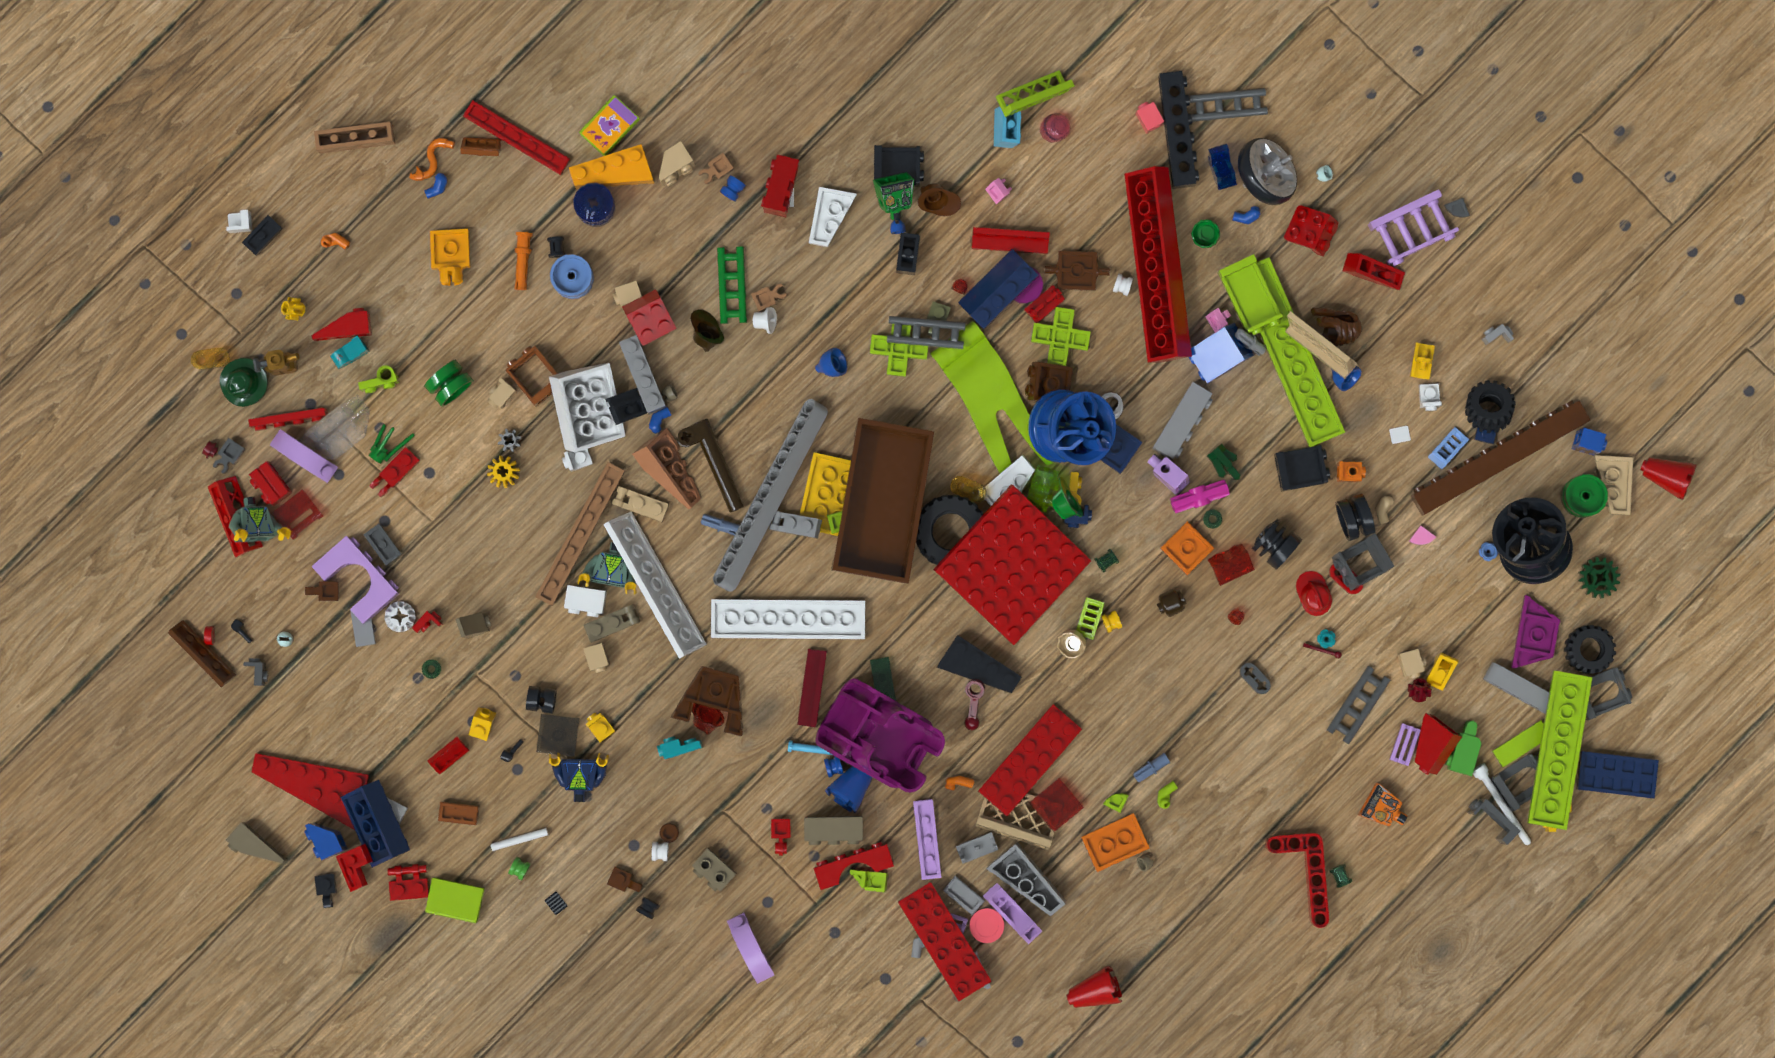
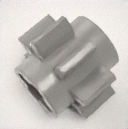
[498,429,522,452]

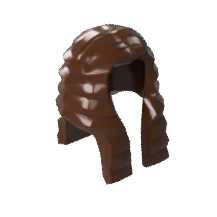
[1311,307,1362,347]

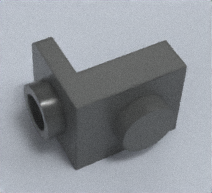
[243,658,269,686]

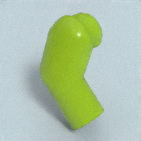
[1157,781,1178,809]

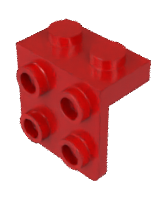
[1284,205,1339,257]

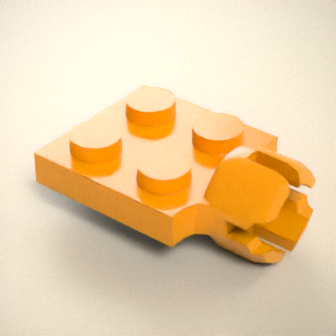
[430,229,470,286]

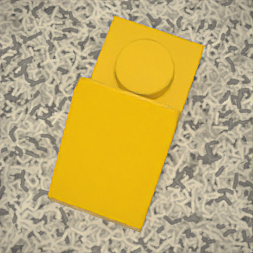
[1426,653,1459,691]

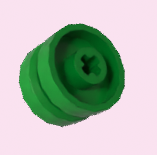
[424,359,474,407]
[1561,474,1608,518]

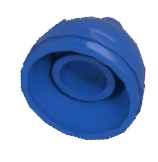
[815,348,847,377]
[1331,366,1362,391]

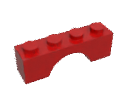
[813,842,894,890]

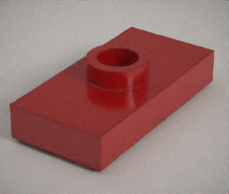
[427,737,470,775]

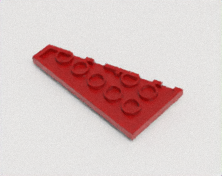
[251,753,369,830]

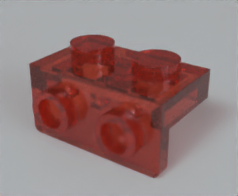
[1208,544,1255,586]

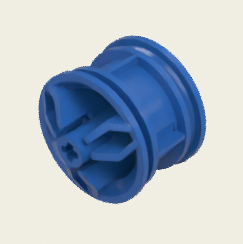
[1028,389,1116,465]

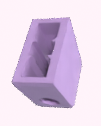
[1147,454,1190,496]

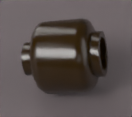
[1157,589,1187,617]

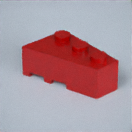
[761,154,800,218]

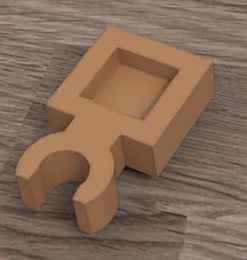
[698,153,734,184]
[751,284,787,312]

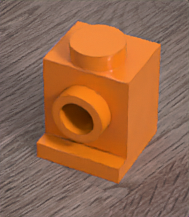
[1337,461,1366,482]

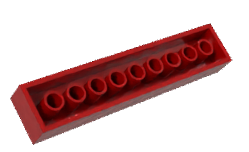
[1124,166,1192,363]

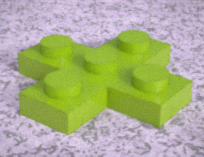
[1031,307,1091,366]
[870,324,928,377]

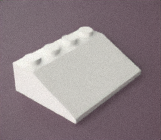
[549,363,626,453]

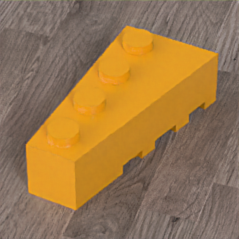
[569,144,655,189]

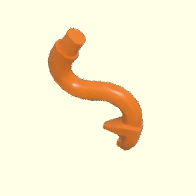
[409,138,455,181]

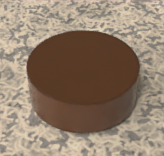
[659,823,679,843]

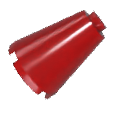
[1640,457,1696,500]
[1066,966,1122,1008]

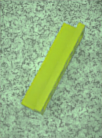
[996,70,1075,117]

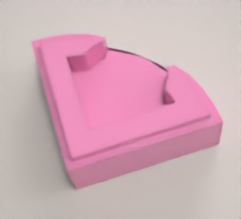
[1409,526,1436,545]

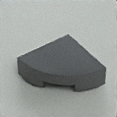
[1444,198,1470,218]

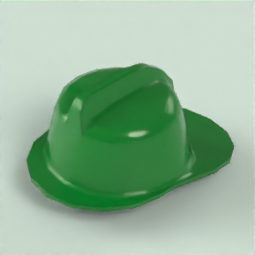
[1052,477,1083,519]

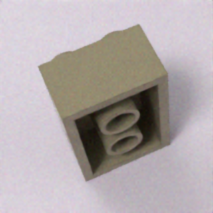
[804,816,863,845]

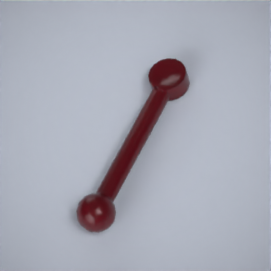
[1303,643,1342,659]

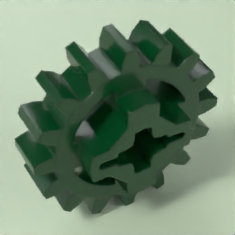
[1578,557,1621,599]

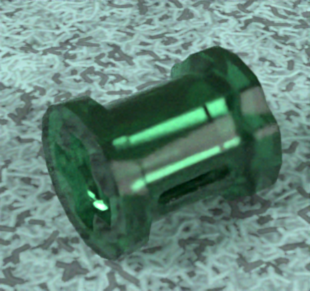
[1094,549,1119,573]
[1329,864,1352,888]

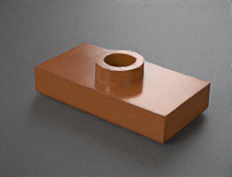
[460,137,501,156]
[438,802,479,825]

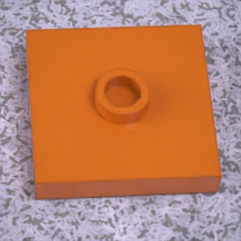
[1160,521,1214,575]

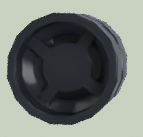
[526,686,557,714]

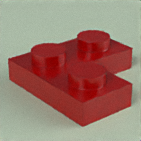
[336,844,373,892]

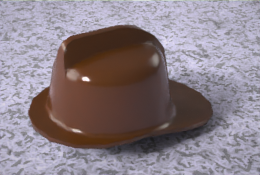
[918,183,961,216]

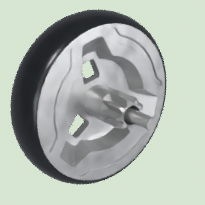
[1238,138,1297,205]

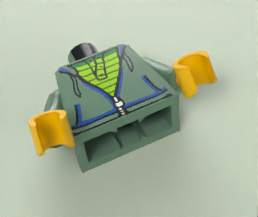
[229,497,291,542]
[578,542,637,594]

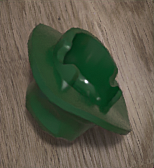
[220,358,269,407]

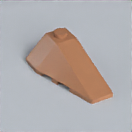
[632,428,701,509]

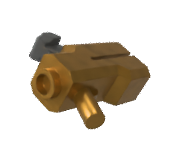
[253,350,300,376]

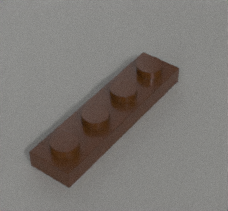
[168,620,236,688]

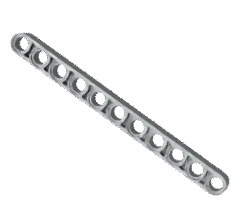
[713,399,828,592]

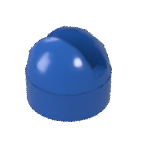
[890,220,906,234]

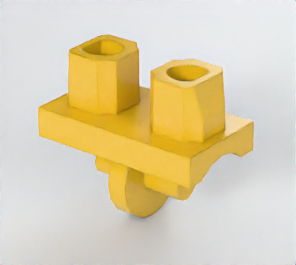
[1410,343,1435,380]

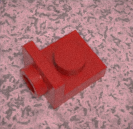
[412,611,443,633]

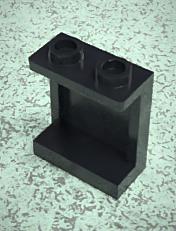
[874,145,924,187]
[1274,445,1330,492]

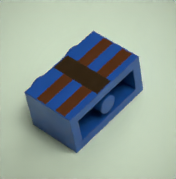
[1571,428,1607,456]

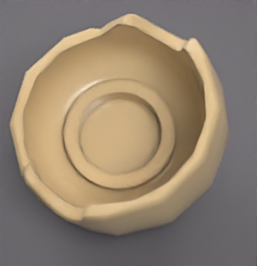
[1057,630,1086,658]

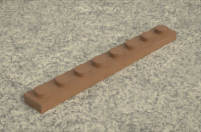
[535,462,625,606]

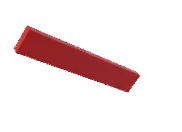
[463,100,571,176]

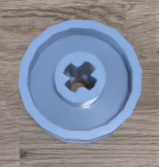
[550,254,594,299]

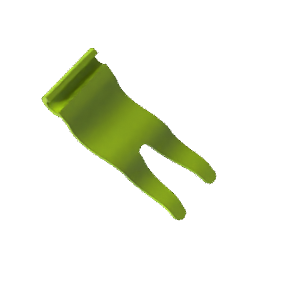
[930,321,1053,474]

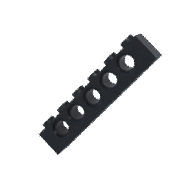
[1158,71,1199,189]

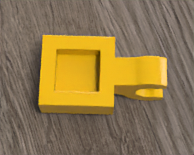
[1069,472,1082,505]

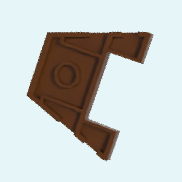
[671,666,743,737]

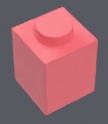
[1136,102,1164,134]

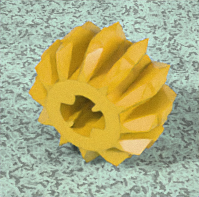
[487,456,520,488]

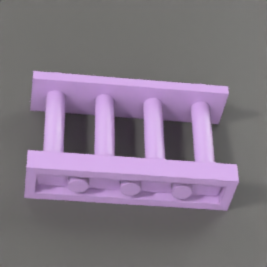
[1368,189,1459,266]
[913,799,941,880]

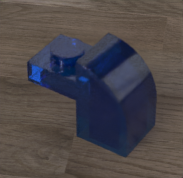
[1208,144,1237,190]

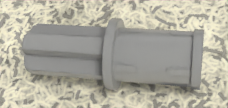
[1235,328,1266,356]

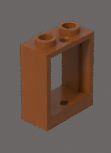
[506,346,558,407]

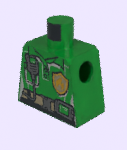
[873,172,914,220]

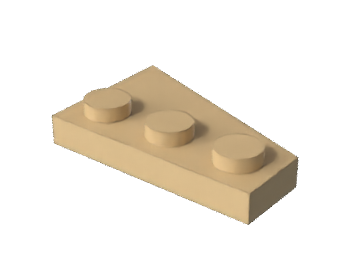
[1594,455,1633,515]

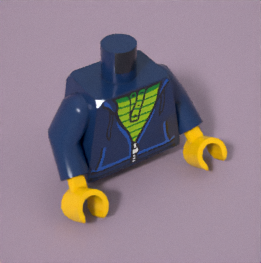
[549,753,609,802]

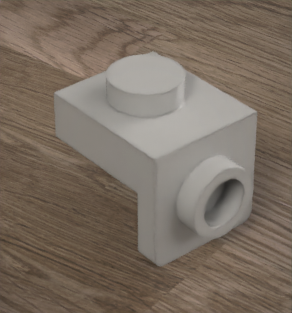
[1481,324,1514,345]

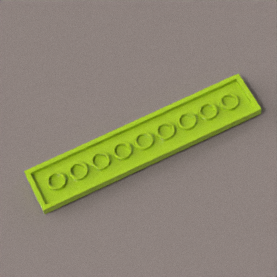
[1256,257,1345,447]

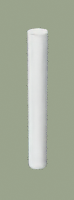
[491,828,548,851]

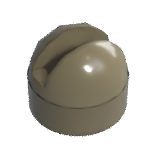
[662,384,678,401]
[1137,854,1154,872]

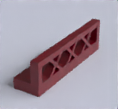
[797,649,827,728]

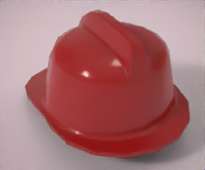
[1296,571,1332,616]

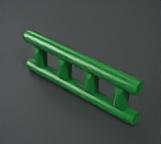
[717,247,747,324]

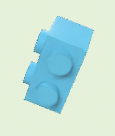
[994,104,1021,148]

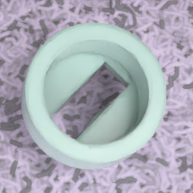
[1316,165,1333,182]
[277,631,293,647]

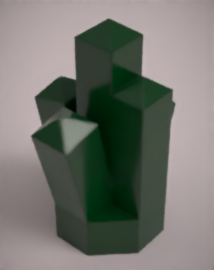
[1207,443,1241,480]

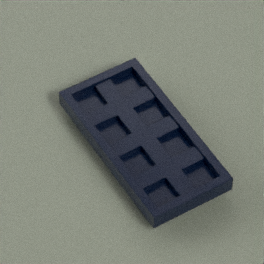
[1577,751,1659,799]

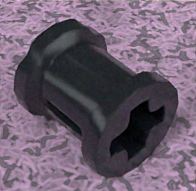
[547,236,566,258]

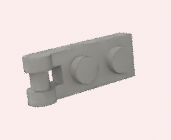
[769,511,822,539]

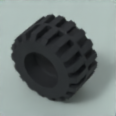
[1465,380,1516,433]
[1564,625,1616,674]

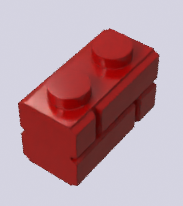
[249,461,293,506]

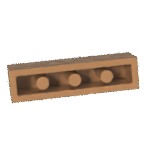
[314,122,395,154]

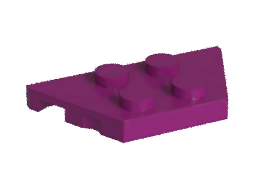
[1511,595,1560,668]

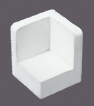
[226,210,253,233]

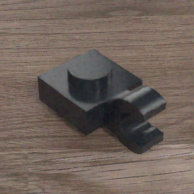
[314,874,337,908]

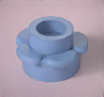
[1479,542,1498,561]

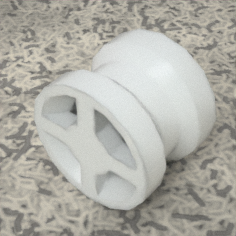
[1113,274,1133,296]
[652,842,669,861]

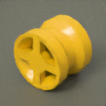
[1101,610,1122,633]

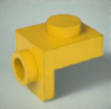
[469,707,496,741]

